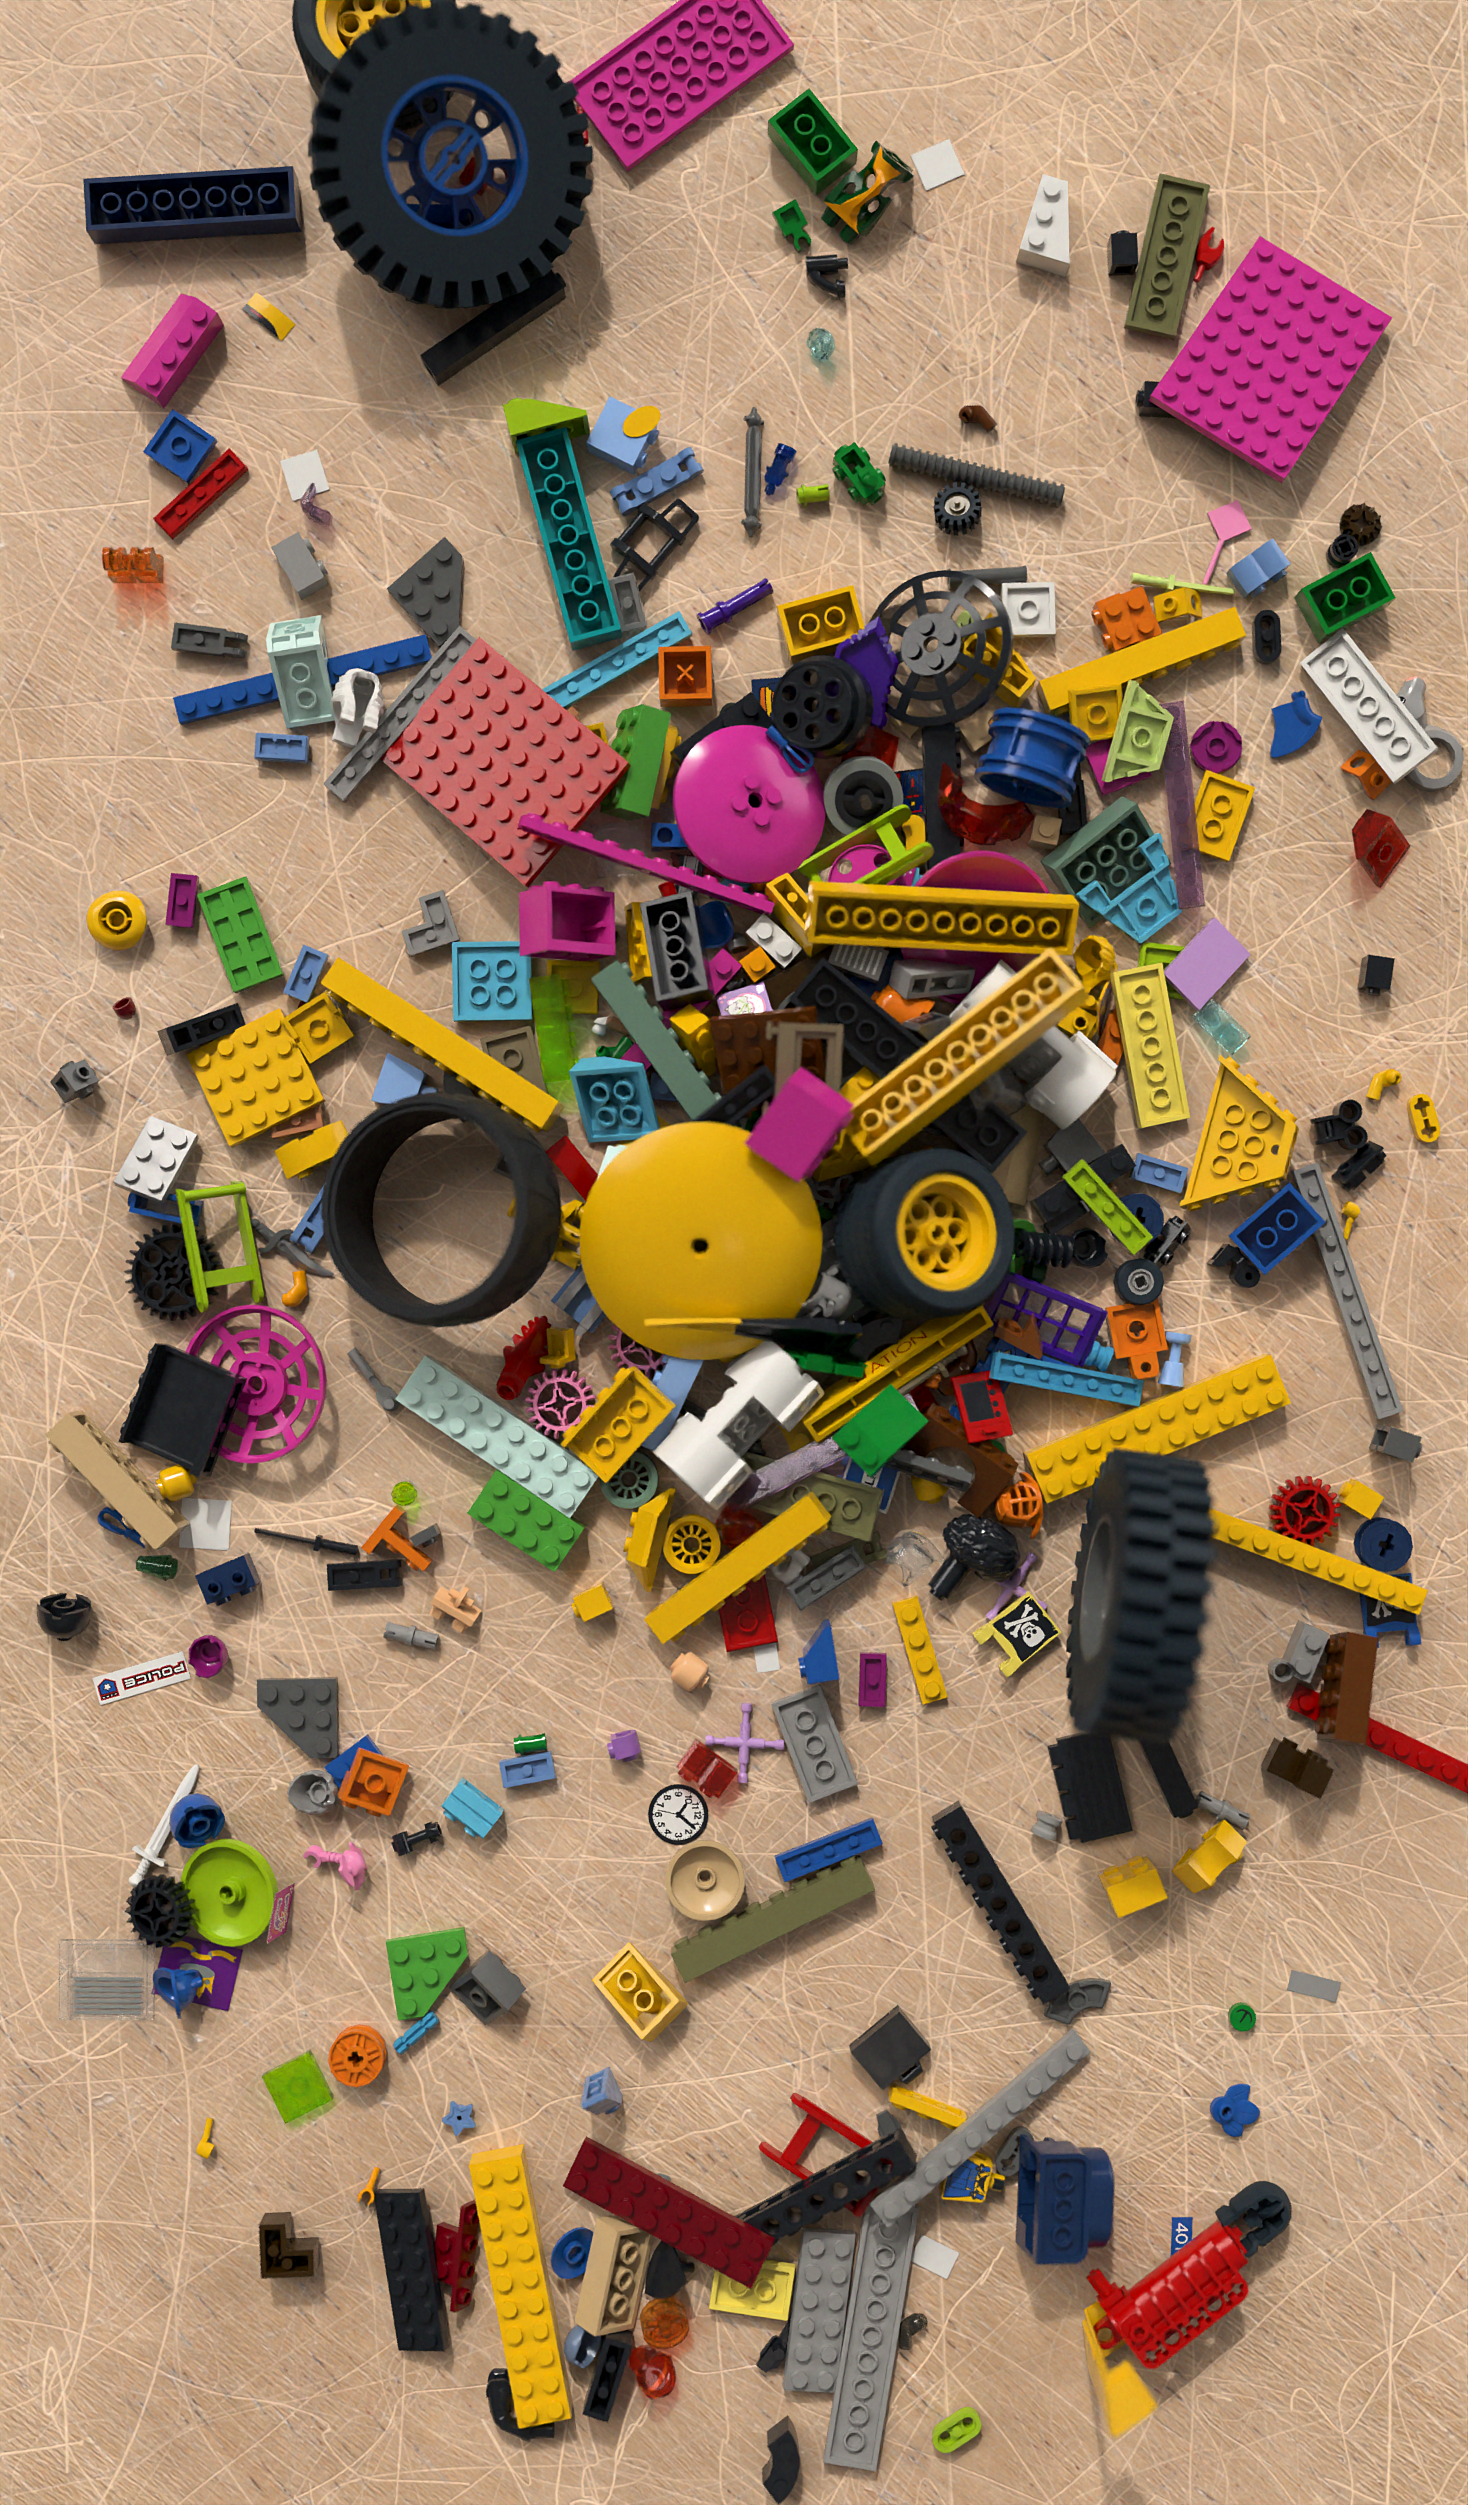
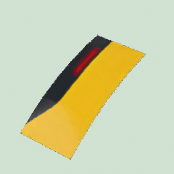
[243,292,295,341]

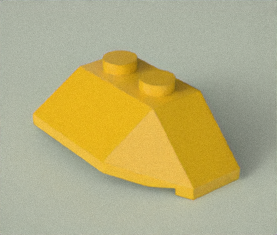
[623,1486,676,1593]

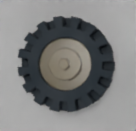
[934,482,982,536]

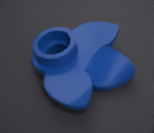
[1210,2083,1260,2137]

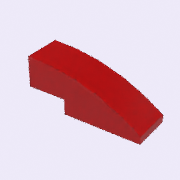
[545,1135,598,1201]

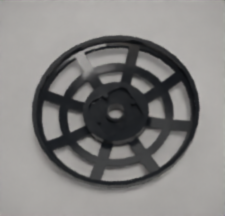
[869,570,1013,728]

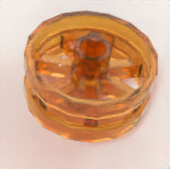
[640,2297,690,2349]

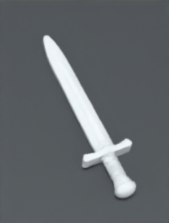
[129,1764,200,1887]

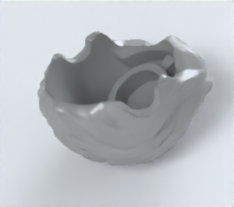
[287,1770,339,1815]

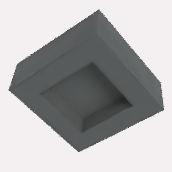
[410,1523,441,1548]

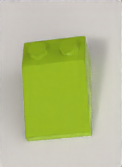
[503,398,590,454]

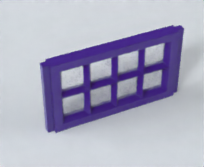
[983,1271,1108,1367]

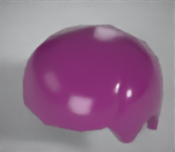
[188,1635,229,1678]

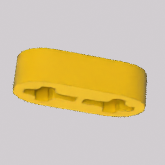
[1407,1094,1441,1143]

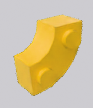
[275,1120,348,1180]
[1172,1819,1247,1894]

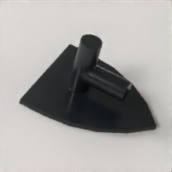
[645,2240,695,2299]

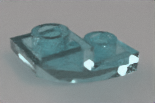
[1192,998,1251,1055]

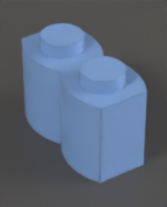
[1226,538,1290,599]

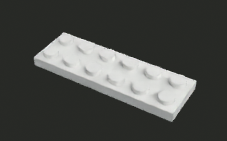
[1300,628,1439,784]

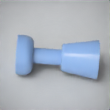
[1158,1331,1192,1387]

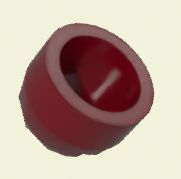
[113,997,136,1020]

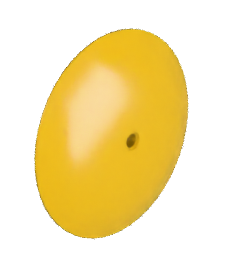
[579,1122,822,1360]

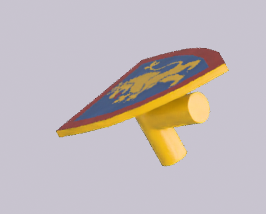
[1079,982,1112,1036]

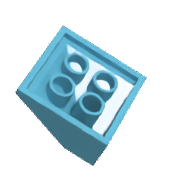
[569,1056,660,1143]

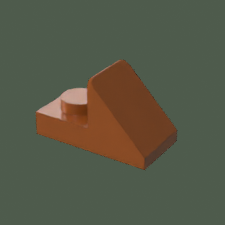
[993,1313,1043,1359]

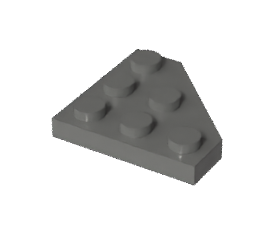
[387,537,463,648]
[257,1677,338,1758]

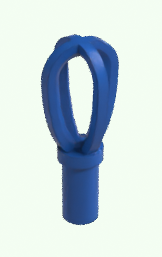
[765,726,814,773]
[97,1507,146,1548]

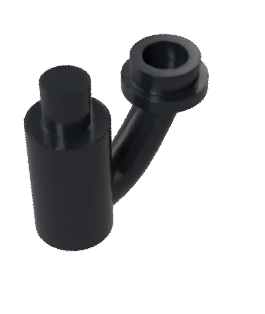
[806,254,848,300]

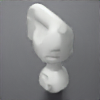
[768,1548,810,1585]

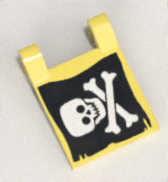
[972,1591,1062,1678]

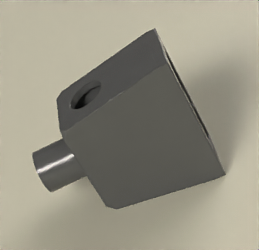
[1038,1118,1106,1176]

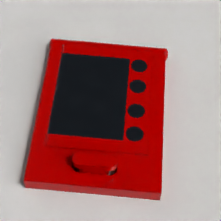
[950,1370,1014,1444]

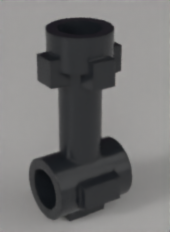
[391,1821,442,1856]

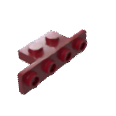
[434,2200,479,2313]

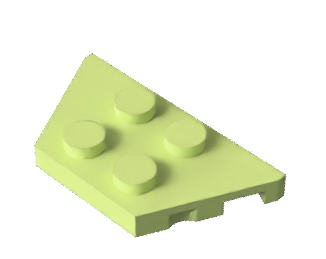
[1102,680,1174,782]

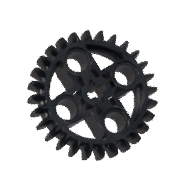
[124,1224,223,1321]

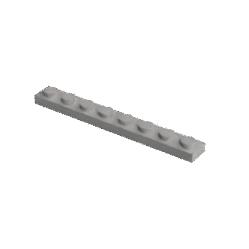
[323,626,476,803]

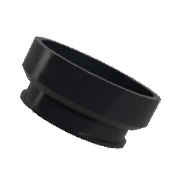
[772,655,874,759]

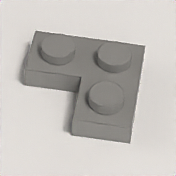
[402,890,460,957]

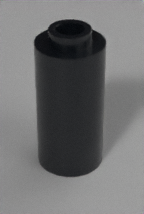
[928,1554,970,1601]

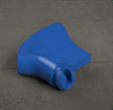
[1270,690,1322,758]

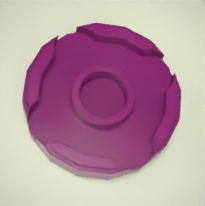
[1189,721,1242,774]

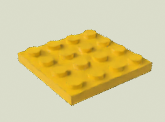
[186,1008,326,1148]

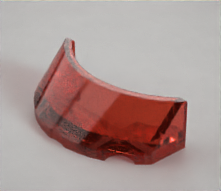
[937,763,1035,845]

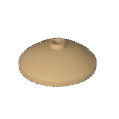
[665,1840,745,1921]

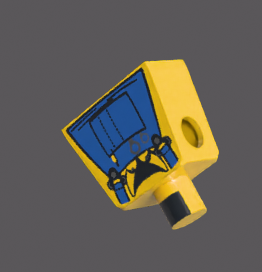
[939,2151,1005,2203]

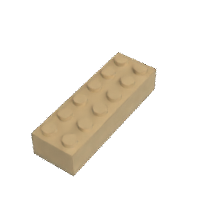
[45,1410,190,1550]

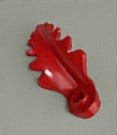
[496,1316,552,1400]

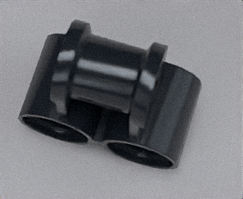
[1310,1100,1368,1150]

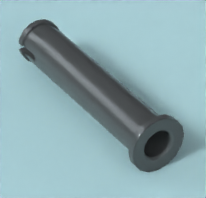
[947,565,1027,590]

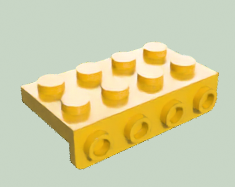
[560,1366,676,1483]

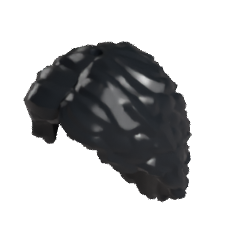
[943,1514,1021,1583]

